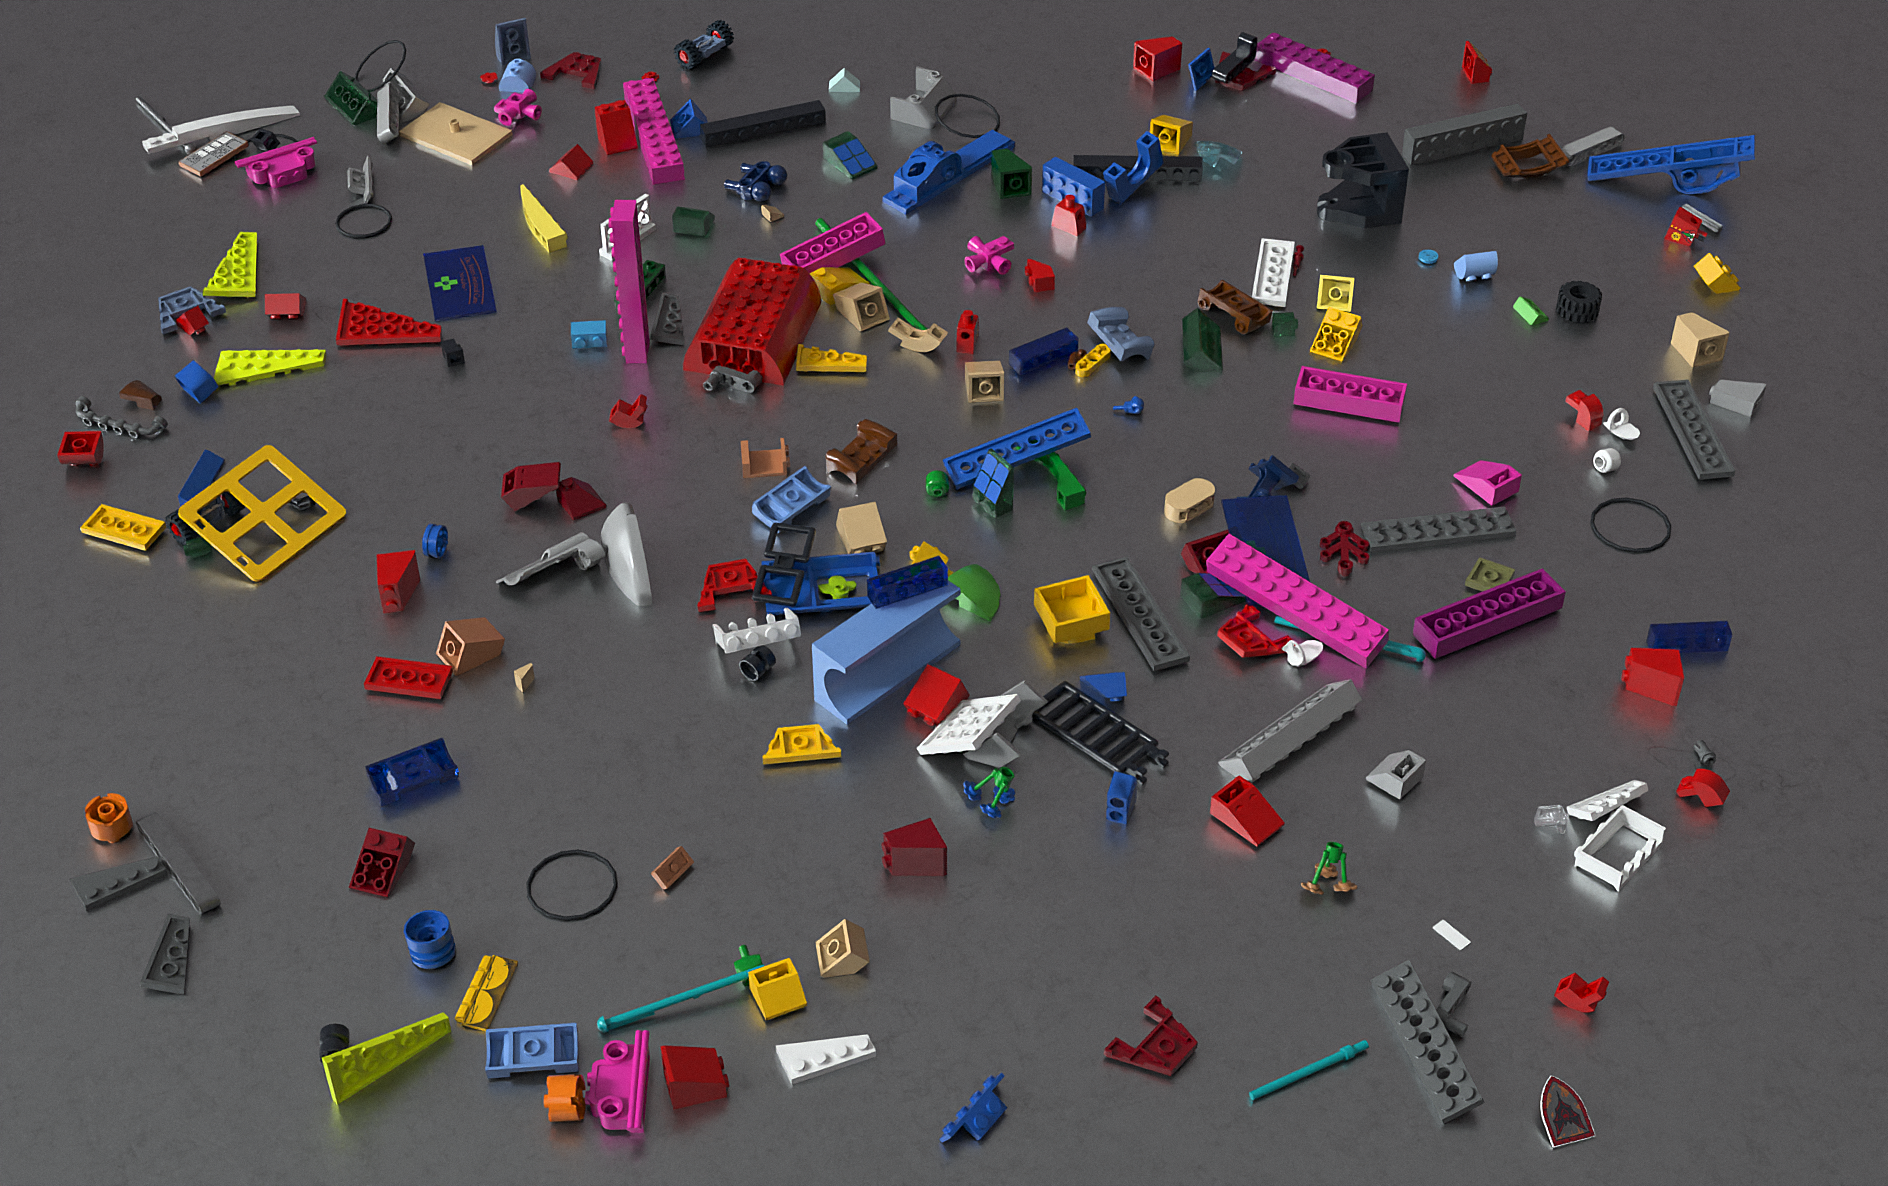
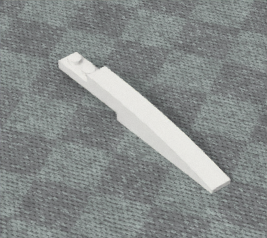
[142,106,300,154]

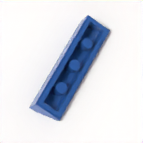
[178,450,225,506]

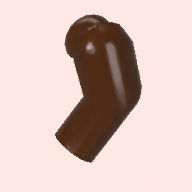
[1068,349,1087,370]

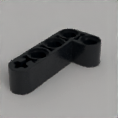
[1212,32,1258,84]

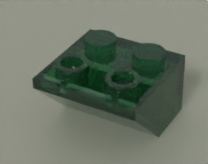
[672,206,715,237]

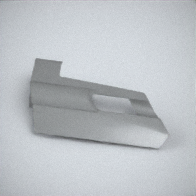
[496,532,605,585]

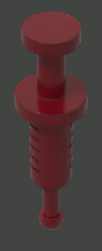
[1293,245,1304,276]

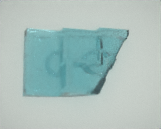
[1194,141,1243,167]

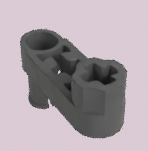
[703,366,763,393]
[1436,971,1472,1038]

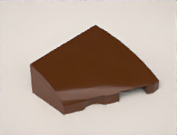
[119,380,162,410]

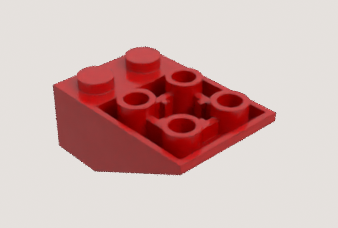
[1210,775,1285,847]

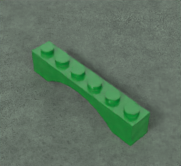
[1016,440,1087,510]

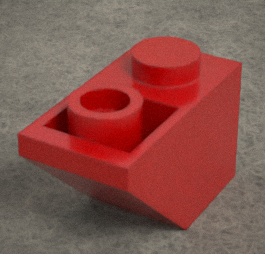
[1025,259,1055,292]

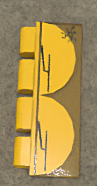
[455,955,518,1032]

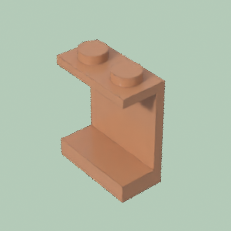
[741,438,790,478]

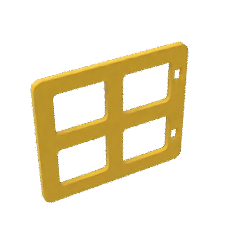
[178,445,346,582]

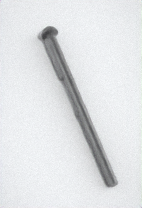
[135,96,197,155]

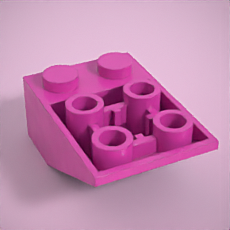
[1454,460,1522,506]

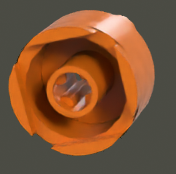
[85,793,133,843]
[544,1074,586,1122]

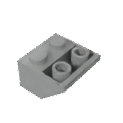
[1366,750,1426,799]

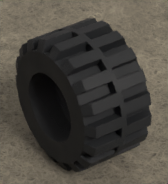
[1556,281,1602,323]

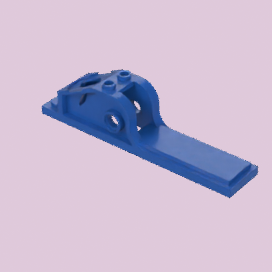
[883,130,1015,215]
[1587,135,1755,194]

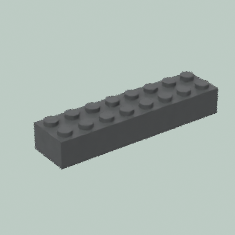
[1402,103,1527,165]

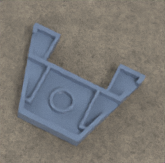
[158,286,226,335]

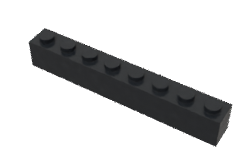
[700,100,826,148]
[1073,155,1203,181]

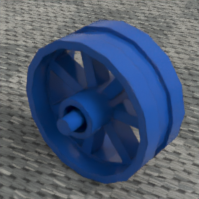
[422,523,448,559]

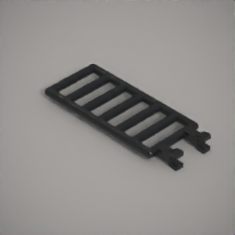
[1032,681,1169,785]

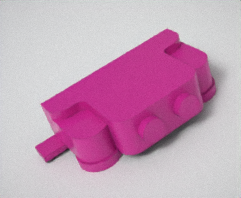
[234,137,317,188]
[585,1030,650,1133]

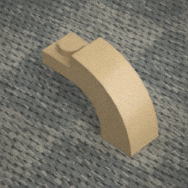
[888,318,948,352]

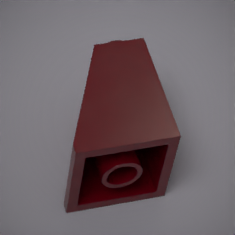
[881,818,947,876]

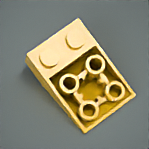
[1310,307,1363,362]

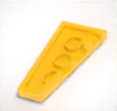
[796,344,867,372]

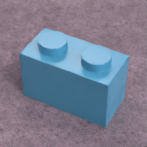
[571,320,607,349]

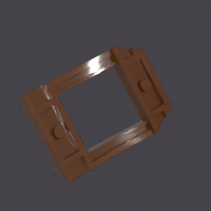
[1491,134,1569,178]

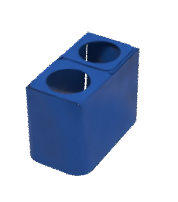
[174,360,219,404]
[1106,771,1137,824]

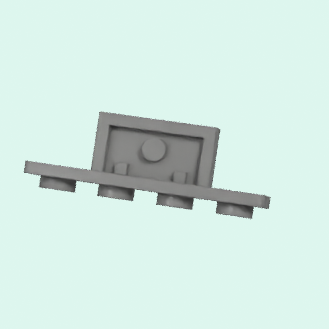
[347,156,374,204]

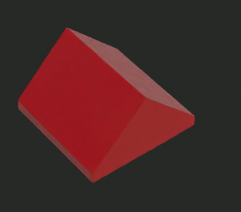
[549,144,593,180]

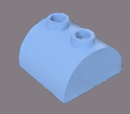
[499,59,537,93]
[1454,251,1498,282]

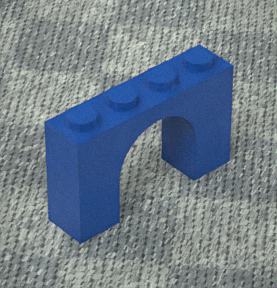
[1103,131,1164,205]

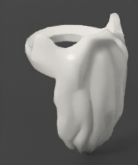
[1603,408,1640,440]
[1282,640,1323,667]

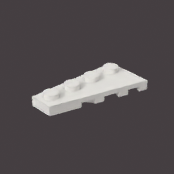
[1567,780,1648,821]
[776,1034,876,1085]

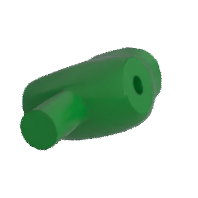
[734,945,763,986]

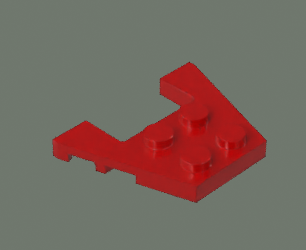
[697,559,772,612]
[1217,603,1296,658]

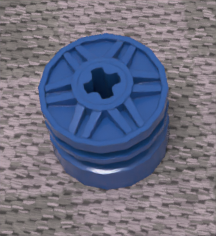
[403,910,456,969]

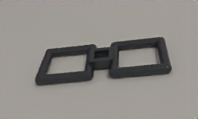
[752,522,816,607]

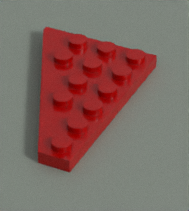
[336,299,442,346]

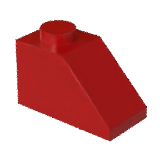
[175,306,209,335]

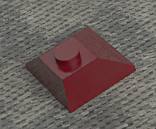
[556,477,607,520]

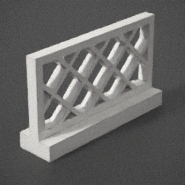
[599,193,656,261]

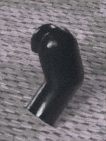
[288,496,316,510]

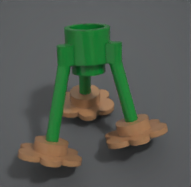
[1301,842,1357,895]

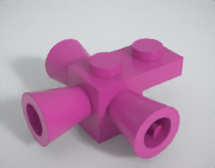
[494,89,542,126]
[964,236,1014,275]

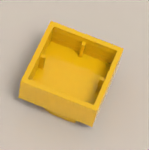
[1034,575,1110,643]

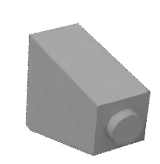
[1709,380,1767,417]

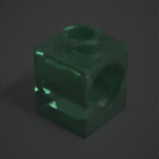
[1271,312,1298,337]

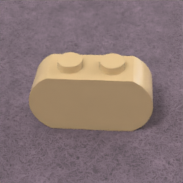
[1164,478,1215,523]

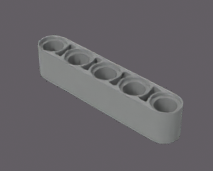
[377,83,399,144]
[1560,126,1625,166]

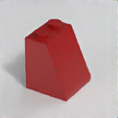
[1133,36,1182,81]
[595,100,638,155]
[377,550,420,614]
[1622,648,1684,706]
[903,664,970,726]
[660,1045,730,1110]

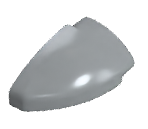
[601,503,653,606]

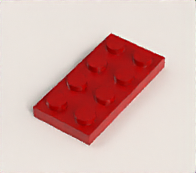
[364,656,453,699]

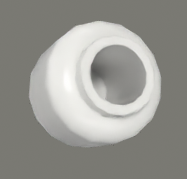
[1593,448,1621,473]

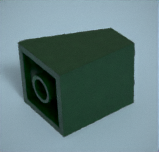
[991,149,1032,199]

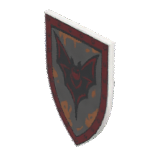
[1540,1075,1596,1148]

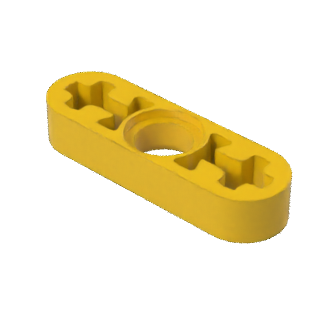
[1075,344,1111,378]

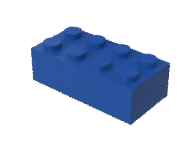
[1042,157,1105,217]

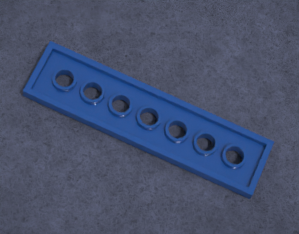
[943,408,1091,490]

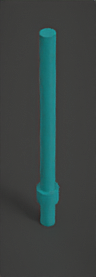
[1249,1040,1369,1100]

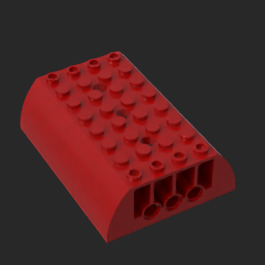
[683,258,821,386]

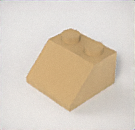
[815,919,870,978]

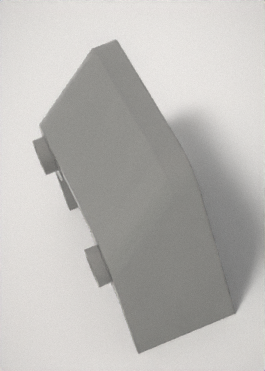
[890,67,957,129]
[962,680,1048,768]

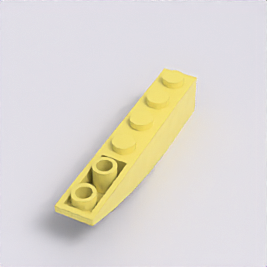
[520,184,568,253]

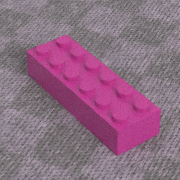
[780,212,886,274]
[1294,366,1407,422]

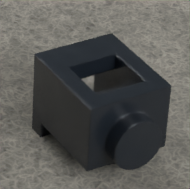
[251,128,280,151]
[441,338,465,367]

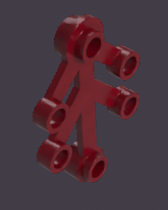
[1320,521,1370,576]

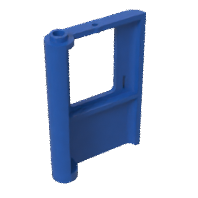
[761,552,881,615]

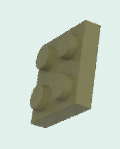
[1465,557,1515,592]

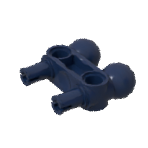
[724,161,788,202]

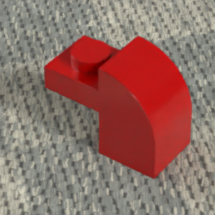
[1566,390,1604,431]
[609,394,648,428]
[1676,769,1730,807]
[1554,972,1609,1012]

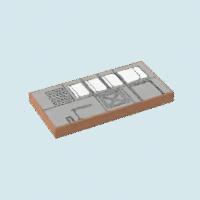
[179,131,249,177]

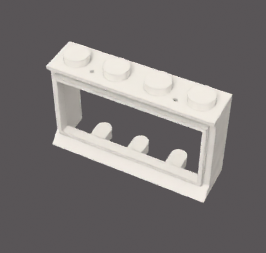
[713,608,801,654]
[1574,805,1666,892]

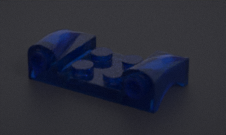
[365,737,459,807]

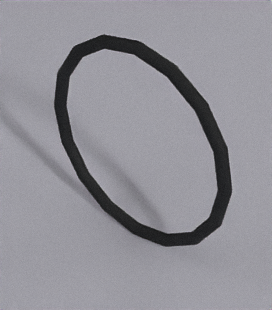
[335,204,392,238]

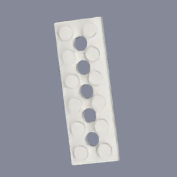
[1252,238,1295,307]

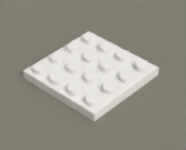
[917,694,1021,755]

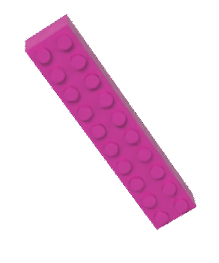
[623,78,685,185]
[608,200,650,364]
[1206,534,1389,669]

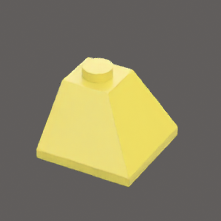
[1317,275,1354,312]

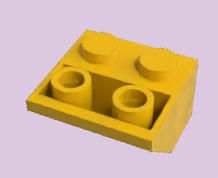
[1694,253,1741,294]
[748,958,807,1021]

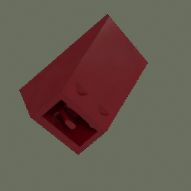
[501,462,561,511]
[348,828,415,898]

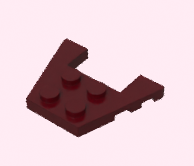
[540,52,601,89]
[1215,52,1276,91]
[1104,995,1198,1076]

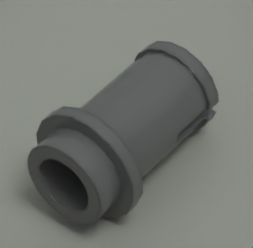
[1693,740,1716,766]

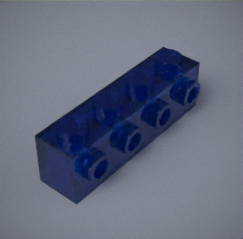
[1009,327,1079,375]
[867,556,948,609]
[1646,621,1733,653]

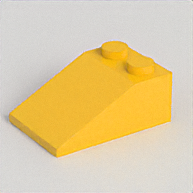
[810,267,870,306]

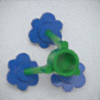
[963,767,1015,818]

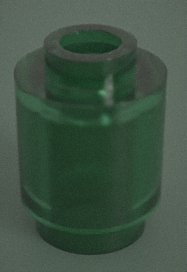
[183,537,213,559]

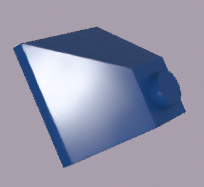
[1188,48,1215,91]
[670,99,708,139]
[1080,672,1127,701]

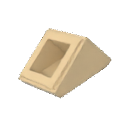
[761,205,784,222]
[514,663,535,693]

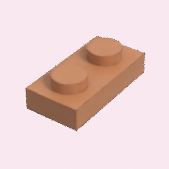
[651,846,694,890]

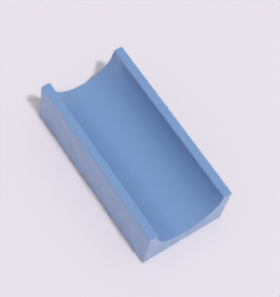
[812,566,961,725]

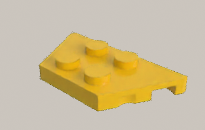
[763,724,841,764]

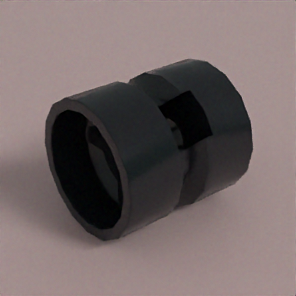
[739,645,776,681]
[319,1023,350,1064]

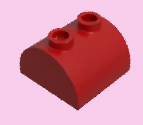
[57,431,104,466]

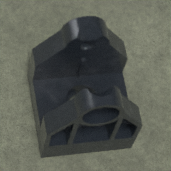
[1317,132,1409,229]

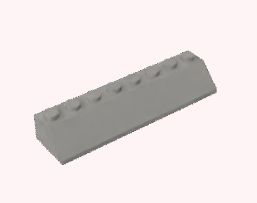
[1218,679,1362,782]

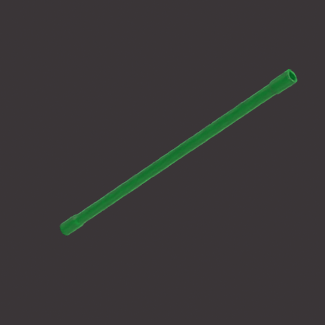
[815,218,928,330]

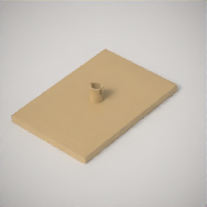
[399,102,513,165]

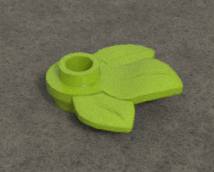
[818,576,857,599]

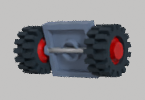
[674,20,734,70]
[165,492,245,545]

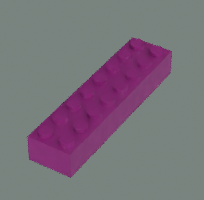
[1254,32,1375,103]
[1413,568,1566,659]

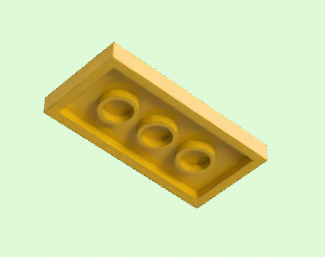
[80,504,166,551]

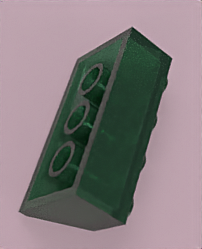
[324,71,377,125]
[1182,308,1223,372]

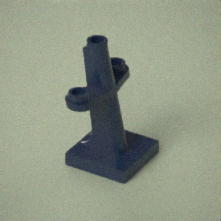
[1234,455,1300,524]

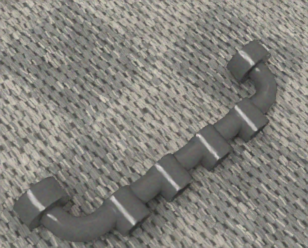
[75,396,168,438]

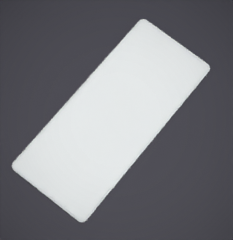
[1433,920,1471,950]

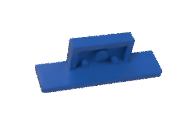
[939,1073,1008,1143]

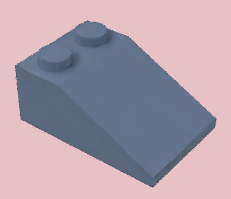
[495,18,531,65]

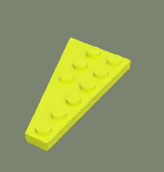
[203,232,257,298]
[214,349,327,388]
[322,1012,451,1105]

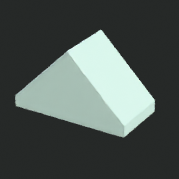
[829,68,860,92]

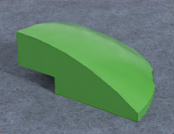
[947,564,1001,621]

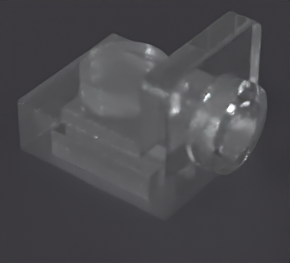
[1534,805,1569,834]

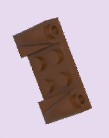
[1198,280,1273,334]
[825,419,897,484]

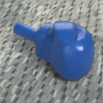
[1113,396,1144,414]

